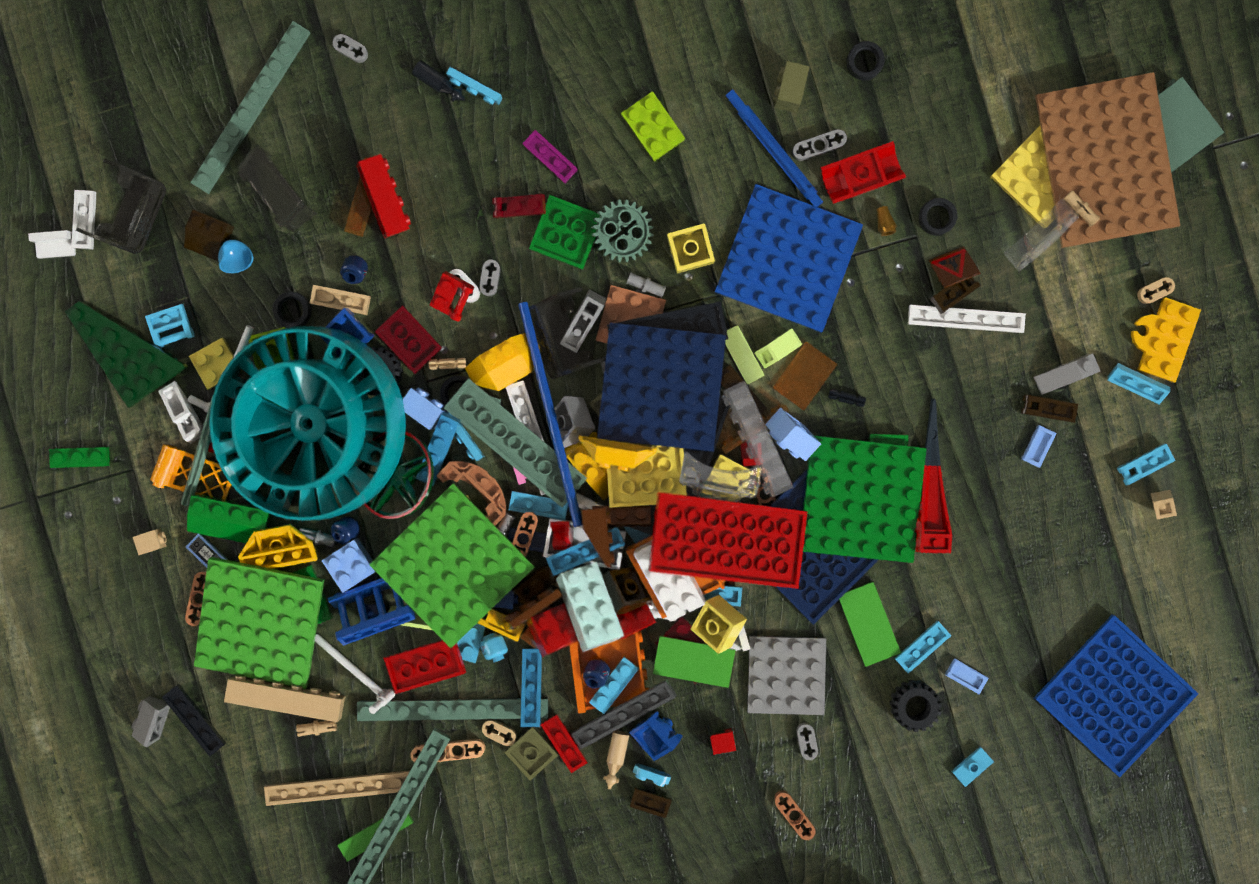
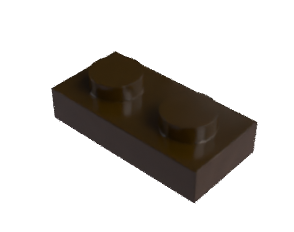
[630,787,672,818]

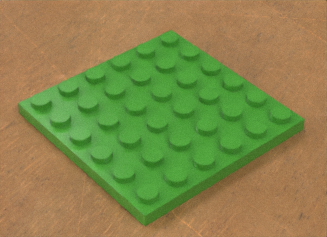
[370,483,535,648]
[194,557,324,689]

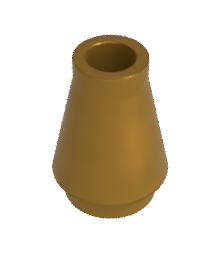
[876,206,897,236]

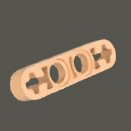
[410,739,485,763]

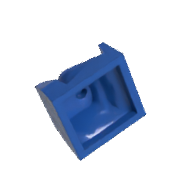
[320,308,375,361]
[629,712,682,761]

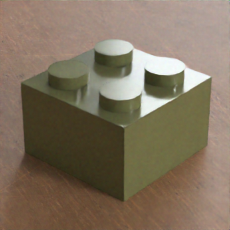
[772,61,810,113]

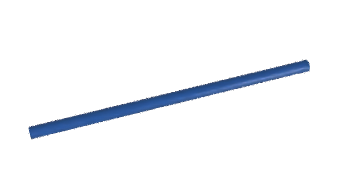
[518,302,583,527]

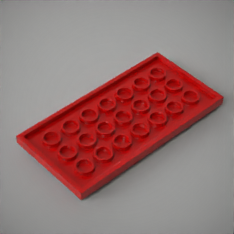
[648,492,807,589]

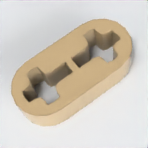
[1137,277,1175,304]
[482,719,517,746]

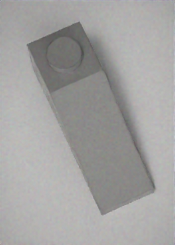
[560,289,606,353]
[1033,353,1100,395]

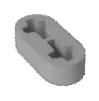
[333,34,368,63]
[480,260,501,296]
[796,723,818,760]

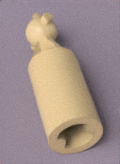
[603,730,630,789]

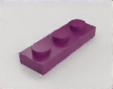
[523,130,578,184]

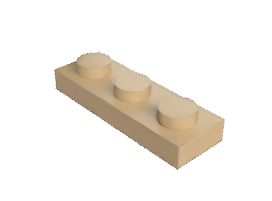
[309,285,371,315]

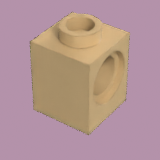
[1150,490,1177,519]
[133,529,167,555]

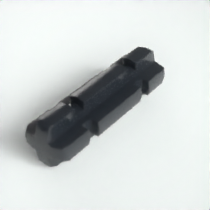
[828,388,866,407]

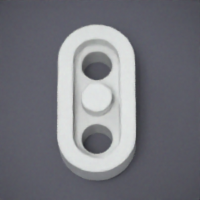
[449,269,480,303]

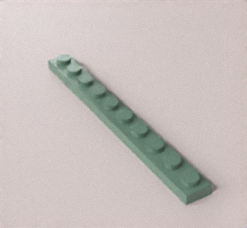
[190,21,311,194]
[357,698,548,721]
[347,728,451,884]

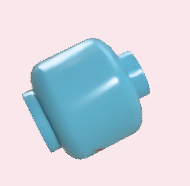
[480,632,508,662]

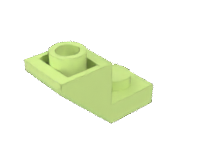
[755,328,802,368]

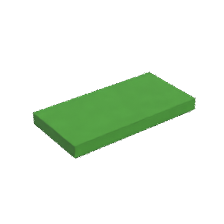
[839,581,901,667]
[653,635,735,688]

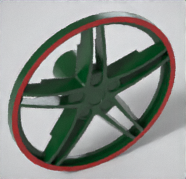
[357,432,434,519]

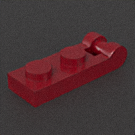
[492,194,546,218]

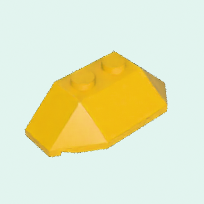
[465,333,541,391]
[564,432,609,500]
[579,435,657,472]
[238,524,318,569]

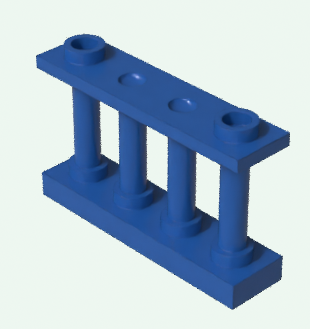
[328,578,416,646]

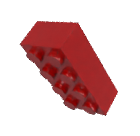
[356,154,411,239]
[527,603,579,657]

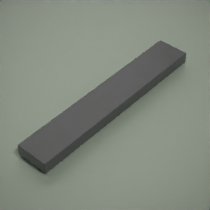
[570,679,677,750]

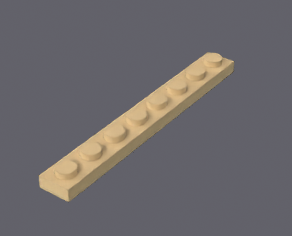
[264,771,410,806]

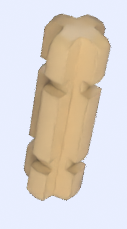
[428,358,466,370]

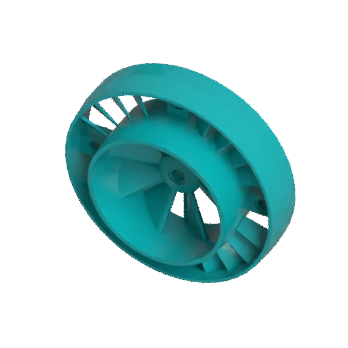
[210,326,406,520]

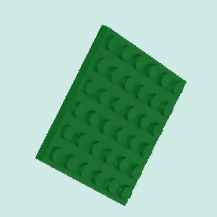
[803,436,926,563]

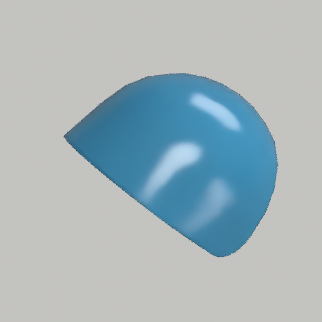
[218,240,253,273]

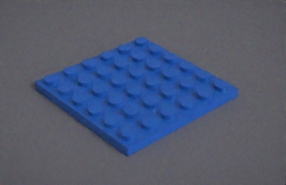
[715,184,863,333]
[1034,614,1199,777]

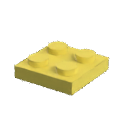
[189,338,242,390]

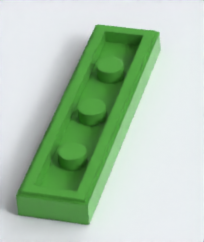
[337,813,414,862]

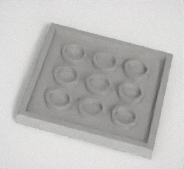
[747,636,826,715]

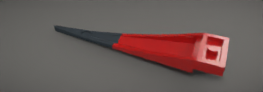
[915,399,952,553]

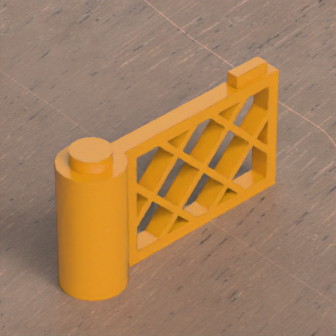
[150,444,232,500]

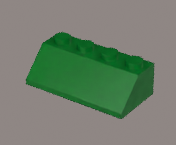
[187,494,271,543]

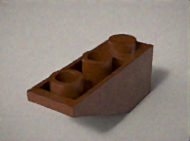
[582,508,615,568]

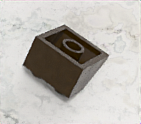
[184,209,234,261]
[602,567,653,615]

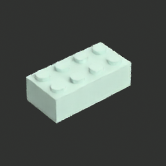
[556,562,624,652]

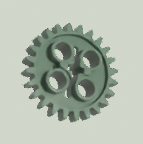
[591,200,654,262]

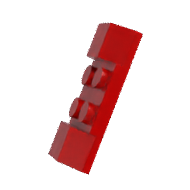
[820,141,906,204]

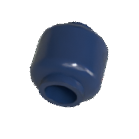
[340,255,368,284]
[331,516,360,545]
[583,659,610,689]

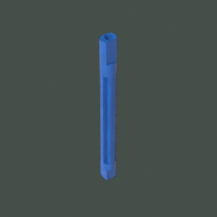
[725,89,823,208]

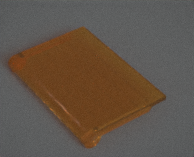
[773,342,837,411]

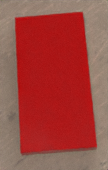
[383,640,467,694]

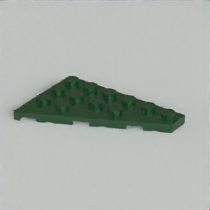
[65,301,188,408]

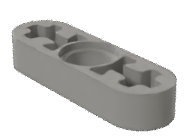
[792,129,847,161]

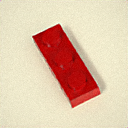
[541,714,588,773]

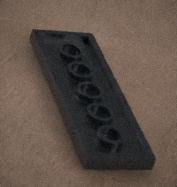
[607,301,728,340]

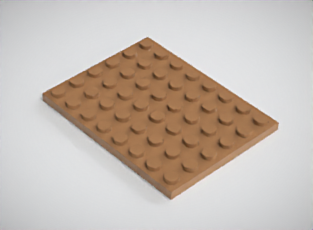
[1035,72,1180,248]

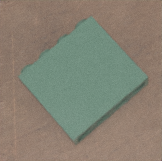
[1157,77,1224,173]

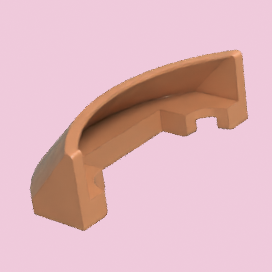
[436,461,506,526]

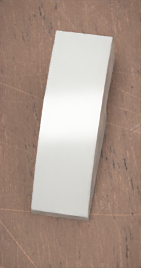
[158,381,203,444]

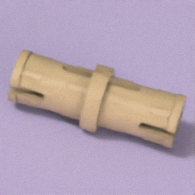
[1063,190,1100,227]
[296,720,337,737]

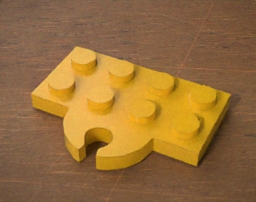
[1131,297,1201,383]

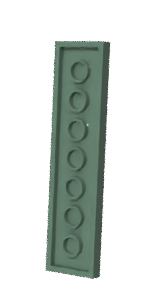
[444,378,587,508]

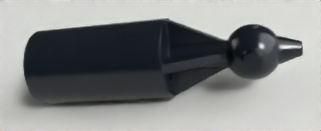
[412,60,465,102]

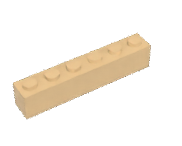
[224,675,345,722]

